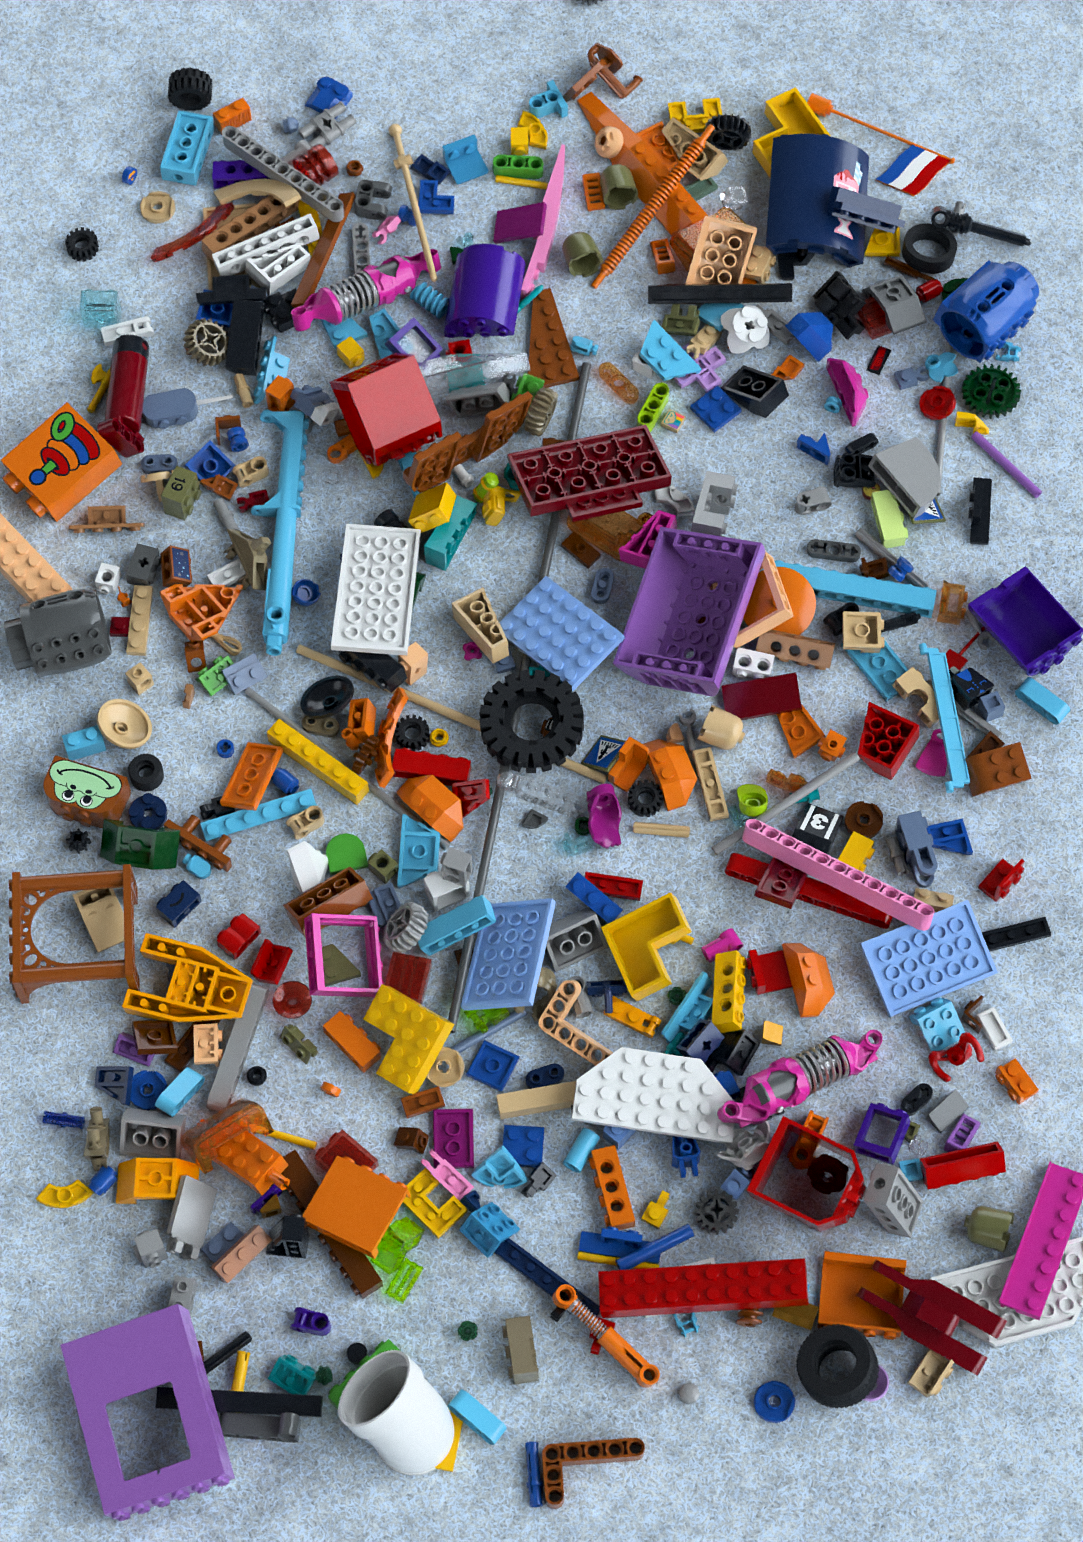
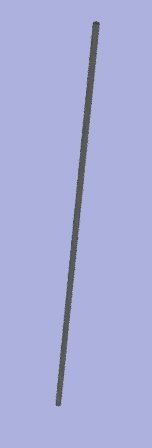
[448,362,591,1033]

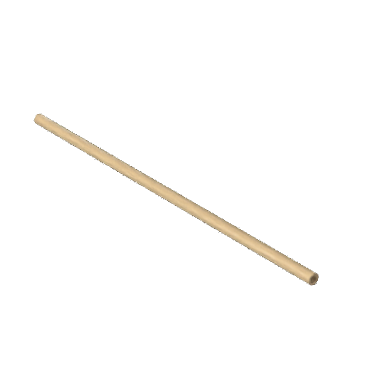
[296,644,607,784]

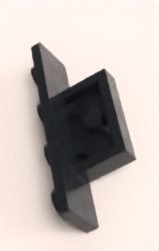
[968,477,992,545]

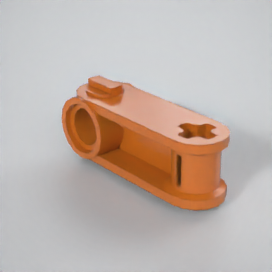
[787,1110,829,1170]

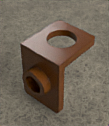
[961,995,984,1034]

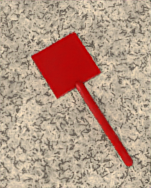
[946,627,985,671]

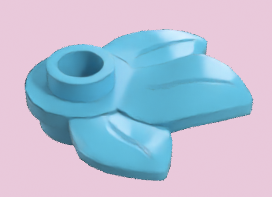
[925,352,958,382]

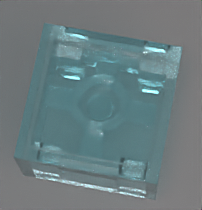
[80,289,122,328]

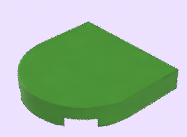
[326,833,368,875]

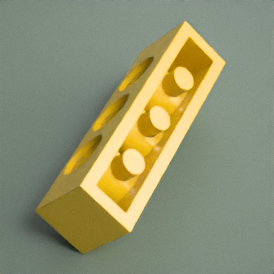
[712,950,747,1033]

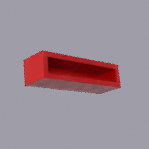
[392,748,472,786]
[920,1141,1006,1189]

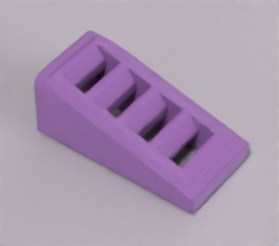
[943,1114,981,1152]

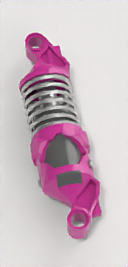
[291,249,441,331]
[717,1029,883,1128]

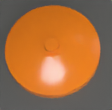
[743,567,816,635]

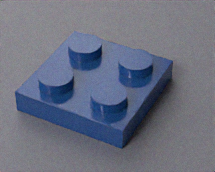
[690,385,742,433]
[503,1125,544,1168]

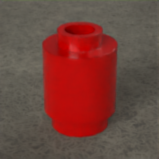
[915,279,943,303]

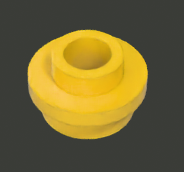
[430,728,449,747]

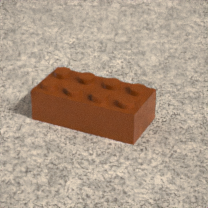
[283,866,373,938]

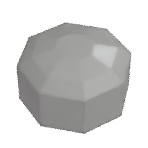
[679,1382,700,1405]

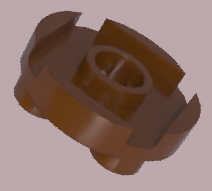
[844,801,883,839]
[807,1154,849,1194]

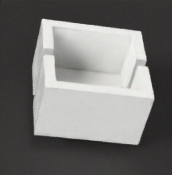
[424,871,470,912]

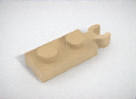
[686,324,722,359]

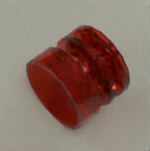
[293,144,339,186]

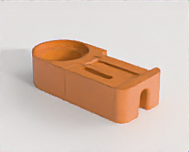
[327,434,357,464]

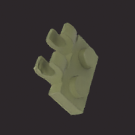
[662,304,700,336]

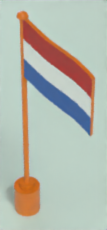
[807,93,955,196]

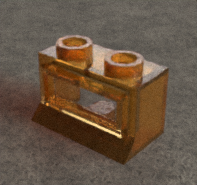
[937,580,968,625]

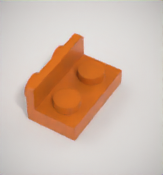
[995,1058,1039,1104]

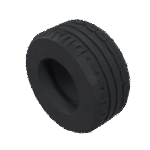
[796,1324,879,1409]

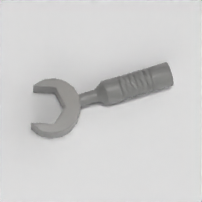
[964,610,995,650]
[679,708,696,753]

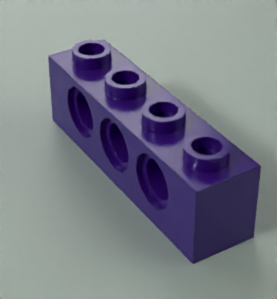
[212,160,270,189]

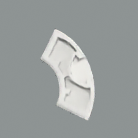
[654,486,695,517]

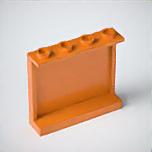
[302,1155,411,1259]
[817,1251,907,1340]

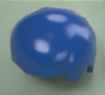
[292,579,321,607]

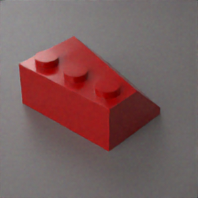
[857,702,920,780]

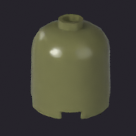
[600,164,638,210]
[562,232,603,278]
[964,1206,1015,1252]

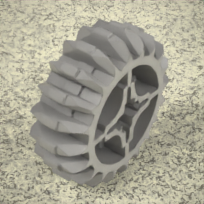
[382,902,429,954]

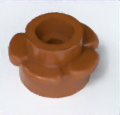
[346,160,363,177]

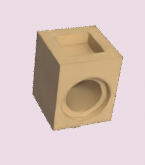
[125,662,154,695]

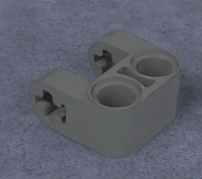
[354,180,392,221]

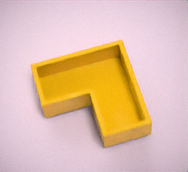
[752,87,830,178]
[601,892,692,1001]
[363,984,455,1094]

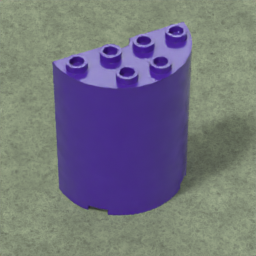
[444,244,526,338]
[968,566,1083,676]

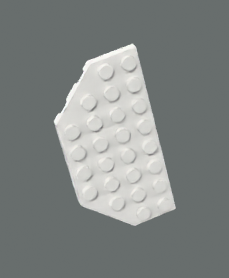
[571,1047,734,1145]
[930,1237,1083,1347]

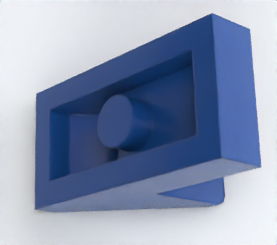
[796,433,831,466]

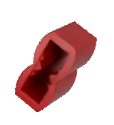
[216,913,261,960]

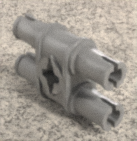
[298,101,357,151]

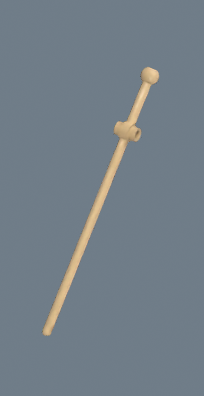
[388,124,437,282]

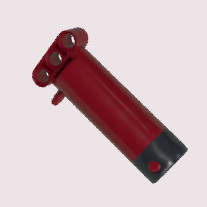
[97,334,149,458]

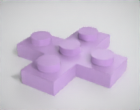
[673,343,726,393]

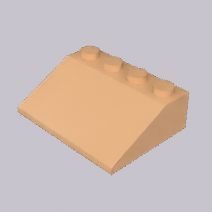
[685,216,757,285]

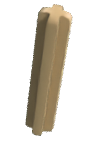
[633,822,690,838]

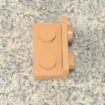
[193,1023,223,1067]

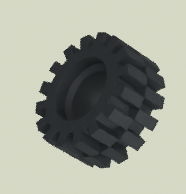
[65,227,99,262]
[395,715,430,751]
[628,780,663,817]

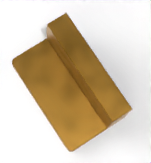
[772,1303,818,1330]

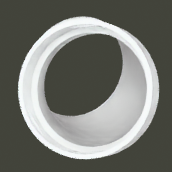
[338,1350,454,1475]

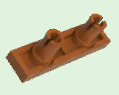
[164,814,232,872]

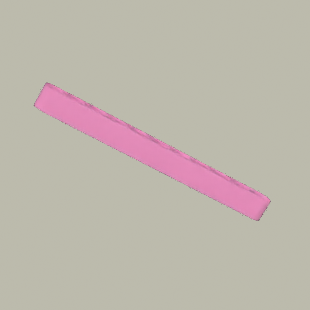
[742,819,934,931]

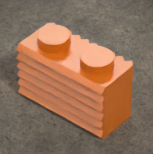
[212,97,252,134]

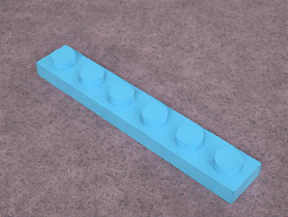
[200,788,317,841]

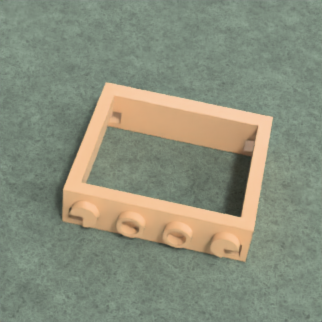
[710,551,794,649]

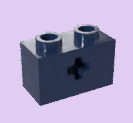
[676,1018,725,1063]

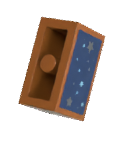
[160,545,192,587]

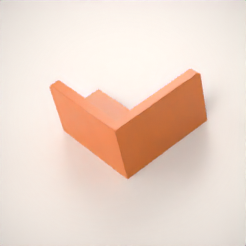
[608,736,649,792]

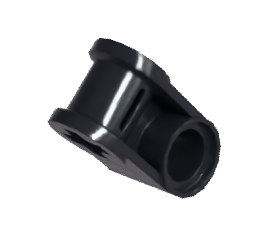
[823,602,859,636]

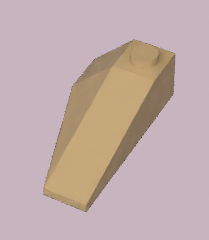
[662,117,729,181]

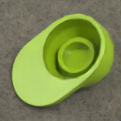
[737,784,768,817]

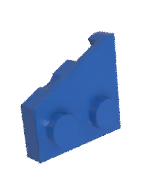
[926,818,973,855]

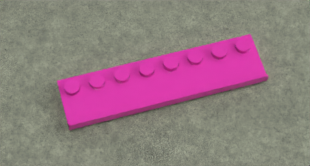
[998,1161,1083,1320]

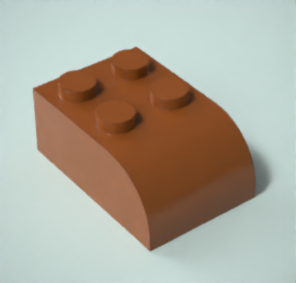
[965,742,1032,797]

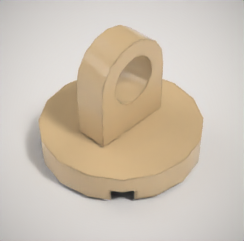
[140,470,174,502]

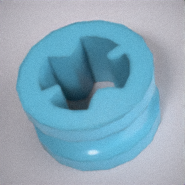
[824,396,843,413]

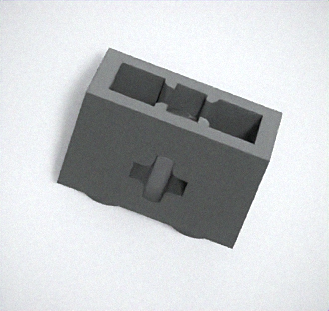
[125,543,161,586]

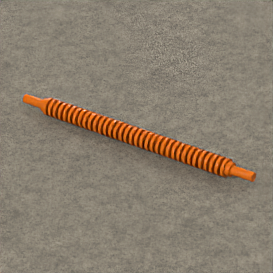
[591,124,715,289]

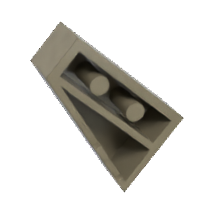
[502,1316,539,1385]

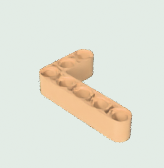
[539,980,614,1066]

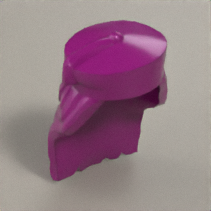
[586,784,622,849]

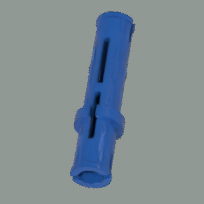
[525,1442,543,1508]

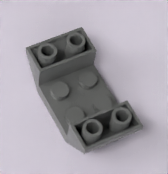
[862,275,926,335]

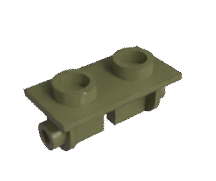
[280,1024,318,1064]

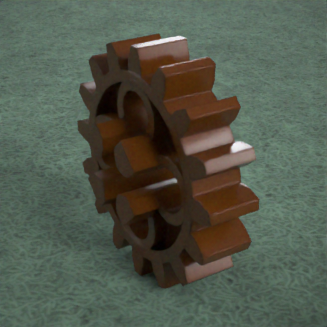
[351,735,380,775]

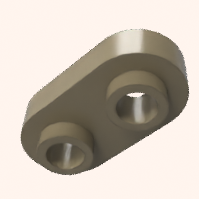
[302,715,340,738]

